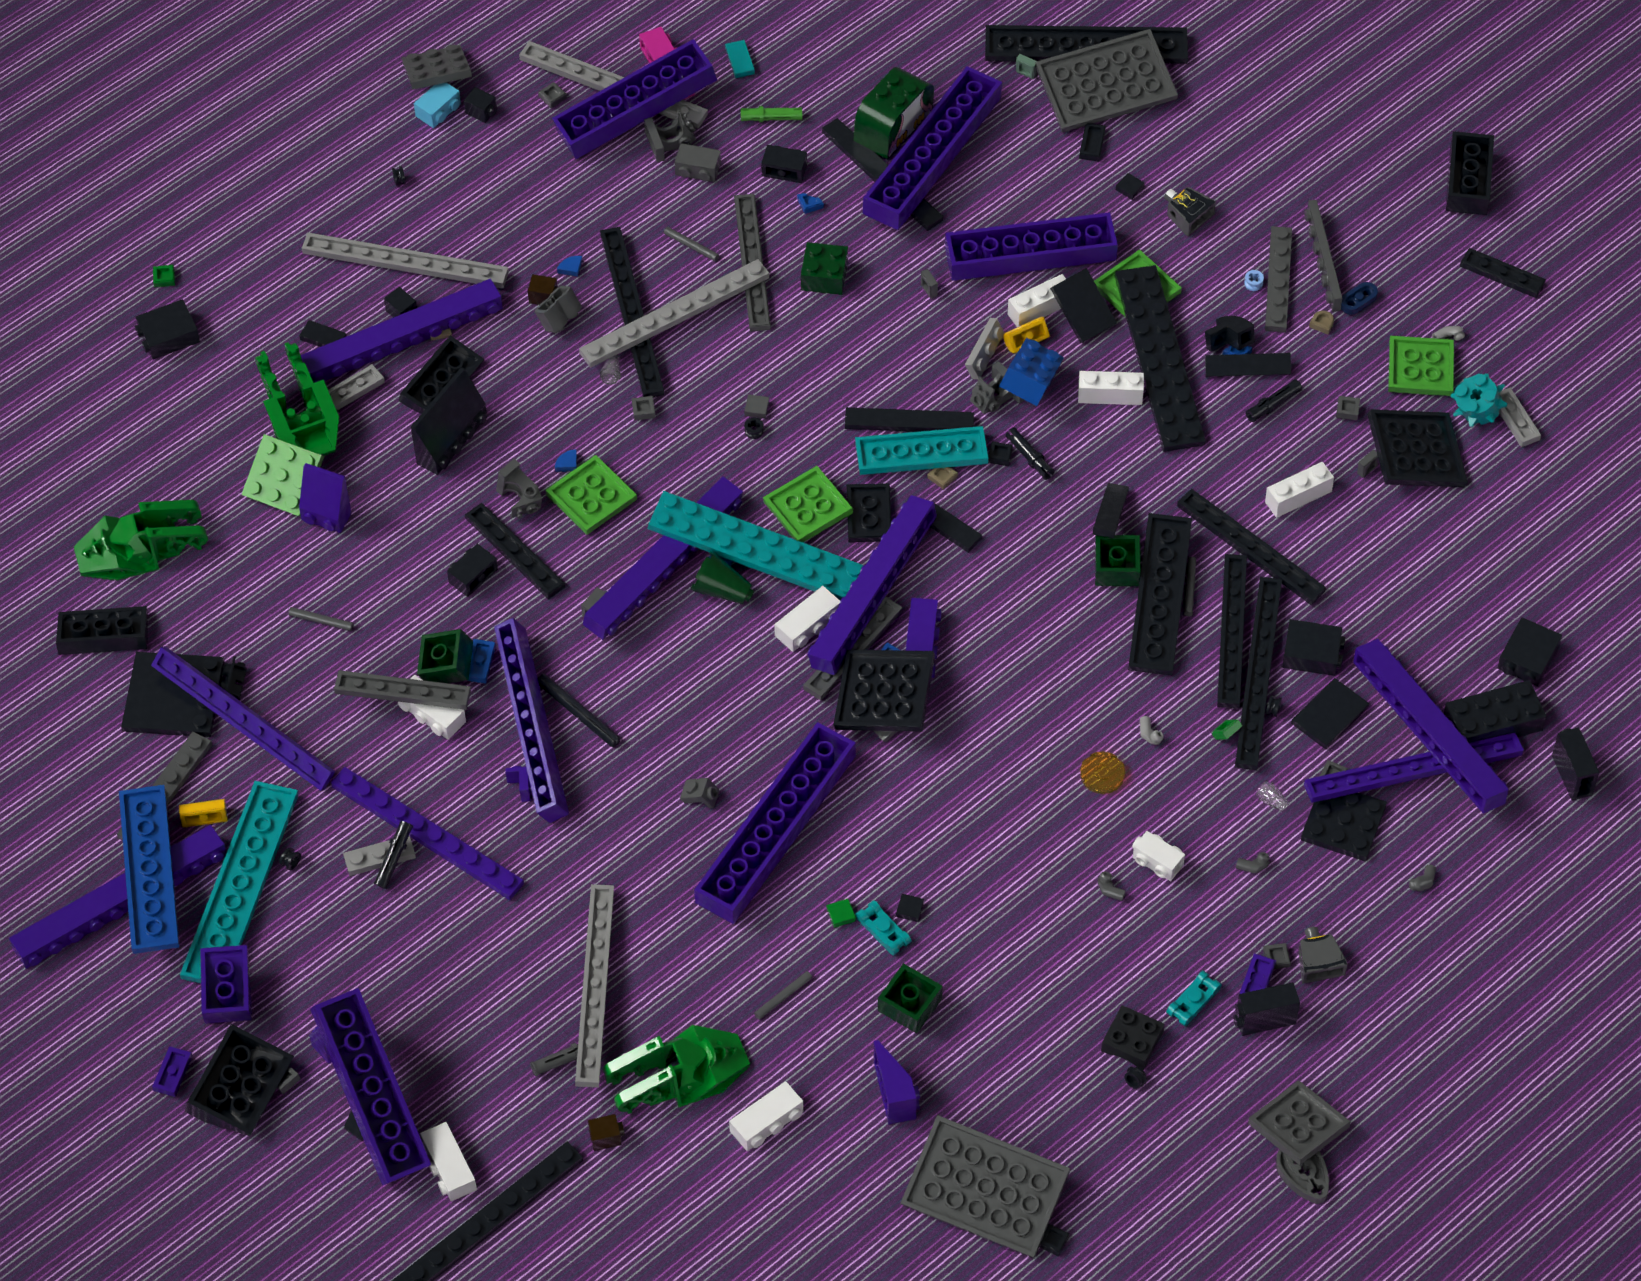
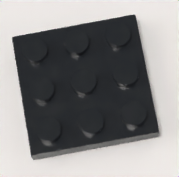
[1301,793,1387,862]

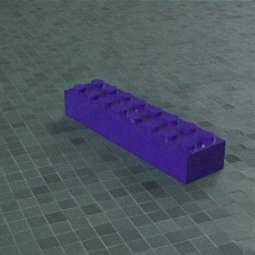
[552,39,717,159]
[945,212,1118,281]
[310,988,431,1186]

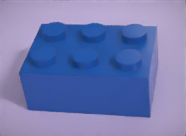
[999,338,1064,406]

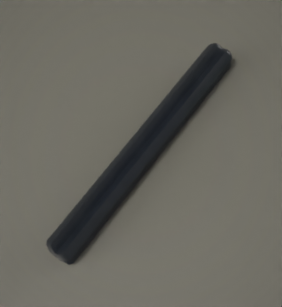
[537,674,620,747]

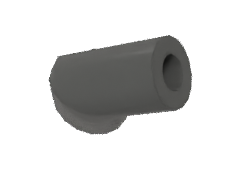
[1098,871,1126,901]

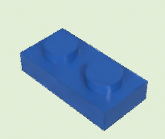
[467,639,496,684]

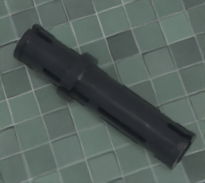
[1245,379,1302,422]
[1005,427,1055,480]
[373,820,413,889]

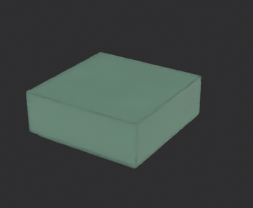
[1016,54,1037,79]

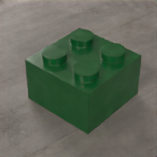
[801,242,848,295]
[1095,535,1140,586]
[417,629,473,684]
[878,963,943,1034]

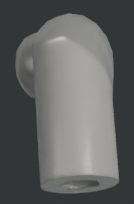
[1432,326,1465,341]
[1140,716,1164,745]

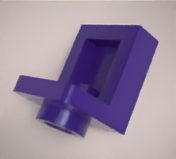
[505,766,532,802]

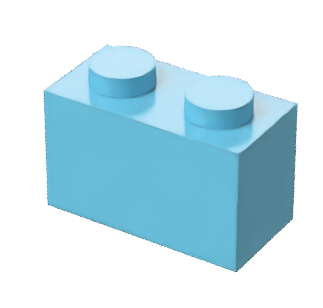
[414,82,461,128]

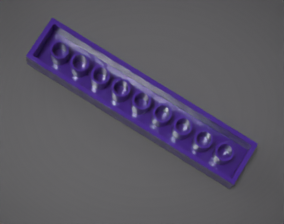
[863,66,1002,230]
[694,722,856,924]

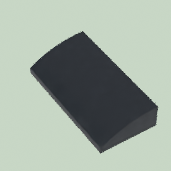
[399,335,484,414]
[56,606,148,655]

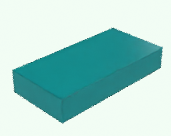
[725,40,755,78]

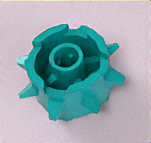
[1450,373,1508,427]

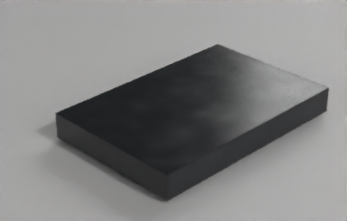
[1050,268,1117,344]
[846,483,891,543]
[1291,678,1369,749]

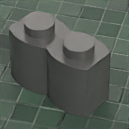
[534,285,582,333]

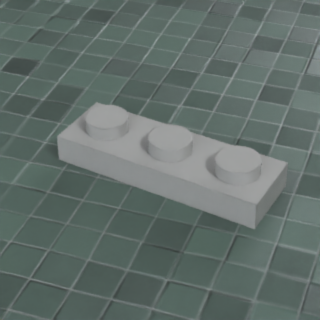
[965,318,1004,379]
[328,364,385,410]
[1499,387,1541,447]
[343,835,416,876]

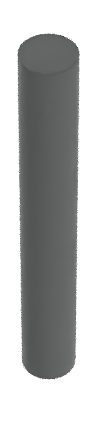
[664,227,719,262]
[1184,557,1196,616]
[288,607,354,631]
[754,971,812,1020]

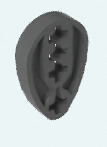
[1276,1149,1329,1204]

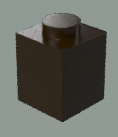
[528,274,558,305]
[588,1114,625,1151]

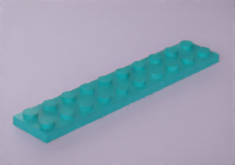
[647,491,863,601]
[180,781,299,983]

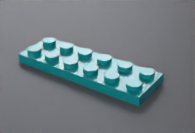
[855,426,988,475]

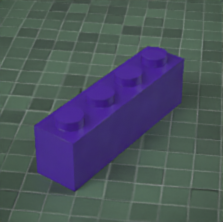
[906,598,942,678]

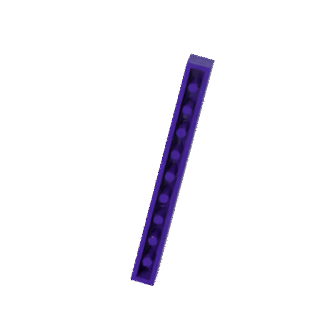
[301,278,503,383]
[583,476,743,640]
[808,495,937,675]
[494,618,569,823]
[1353,639,1509,814]
[9,825,227,969]

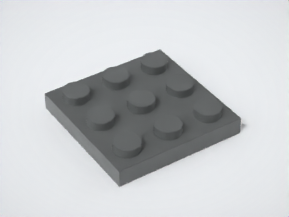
[401,45,472,90]
[1248,1080,1350,1165]

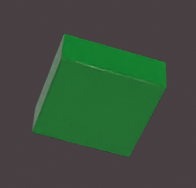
[153,265,175,288]
[1211,719,1242,740]
[826,899,856,928]

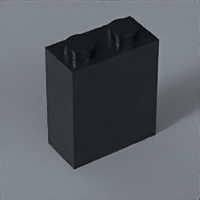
[134,299,200,359]
[1497,617,1562,686]
[1282,619,1346,676]
[1552,727,1599,801]
[1233,982,1300,1036]

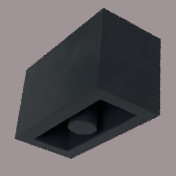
[761,145,807,183]
[447,543,498,597]

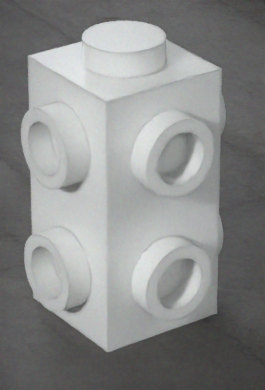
[1132,831,1185,881]

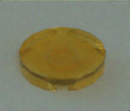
[1080,751,1125,794]

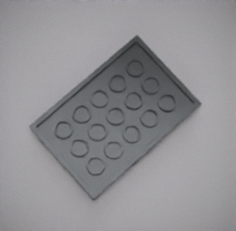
[1035,29,1178,133]
[900,1115,1071,1259]

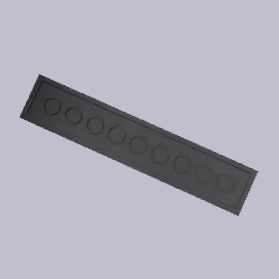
[985,25,1188,64]
[1114,265,1206,452]

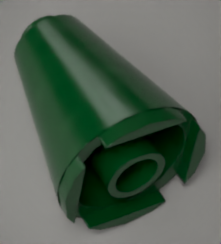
[691,551,754,604]

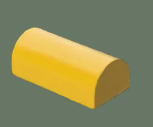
[1003,317,1050,353]
[179,799,228,827]

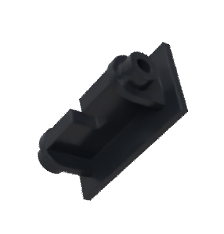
[220,656,247,700]

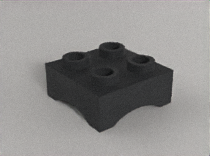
[1101,1005,1164,1070]

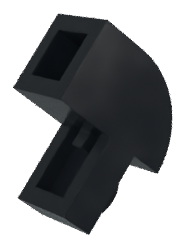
[1205,316,1255,352]

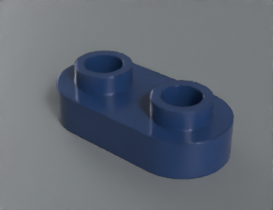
[1341,282,1378,315]

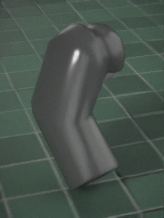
[1236,852,1270,873]
[1409,865,1436,892]

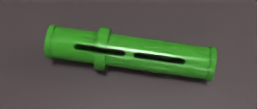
[741,106,802,123]

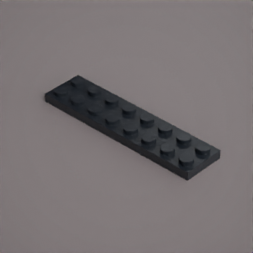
[1128,513,1192,676]

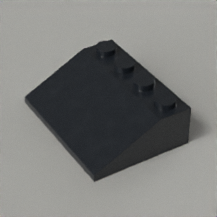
[411,367,488,475]
[184,1024,294,1136]

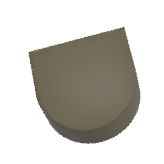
[1309,311,1334,335]

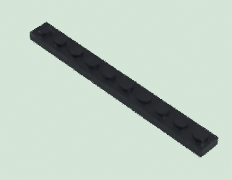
[600,227,664,397]
[1235,576,1282,771]
[392,1141,583,1281]

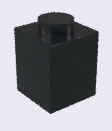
[464,87,497,123]
[384,287,417,318]

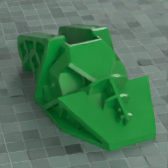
[255,342,339,456]
[74,500,208,581]
[603,1025,750,1114]

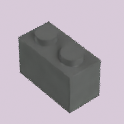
[675,143,721,182]

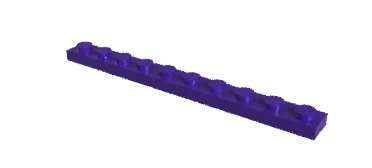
[151,646,335,791]
[1304,733,1524,803]
[331,767,524,900]

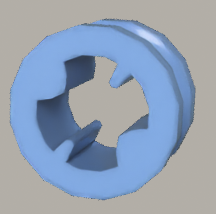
[1244,270,1264,291]

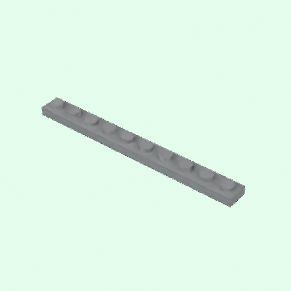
[519,41,708,129]
[302,232,509,288]
[579,259,769,368]
[575,884,614,1088]

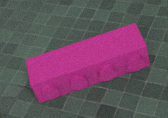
[639,27,695,100]

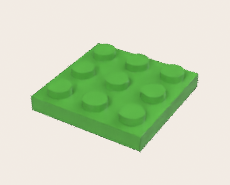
[1094,249,1182,317]
[1388,336,1454,396]
[241,434,324,517]
[545,455,637,535]
[763,466,853,542]

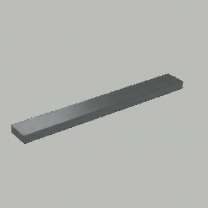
[734,194,771,332]

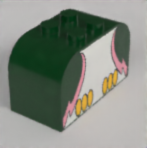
[853,67,934,159]

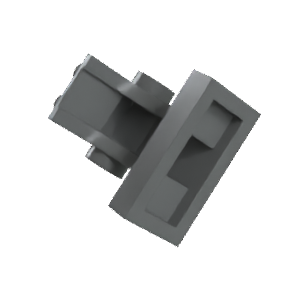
[644,110,696,162]
[970,361,1025,414]
[496,458,542,519]

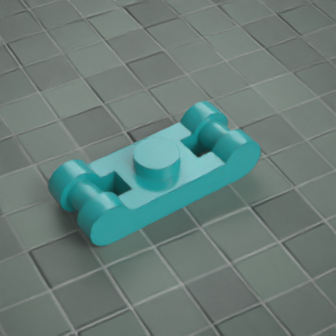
[855,900,912,956]
[1166,970,1222,1027]

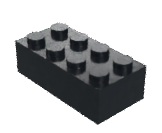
[1445,131,1494,215]
[1443,680,1547,743]

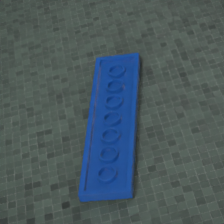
[119,785,179,954]

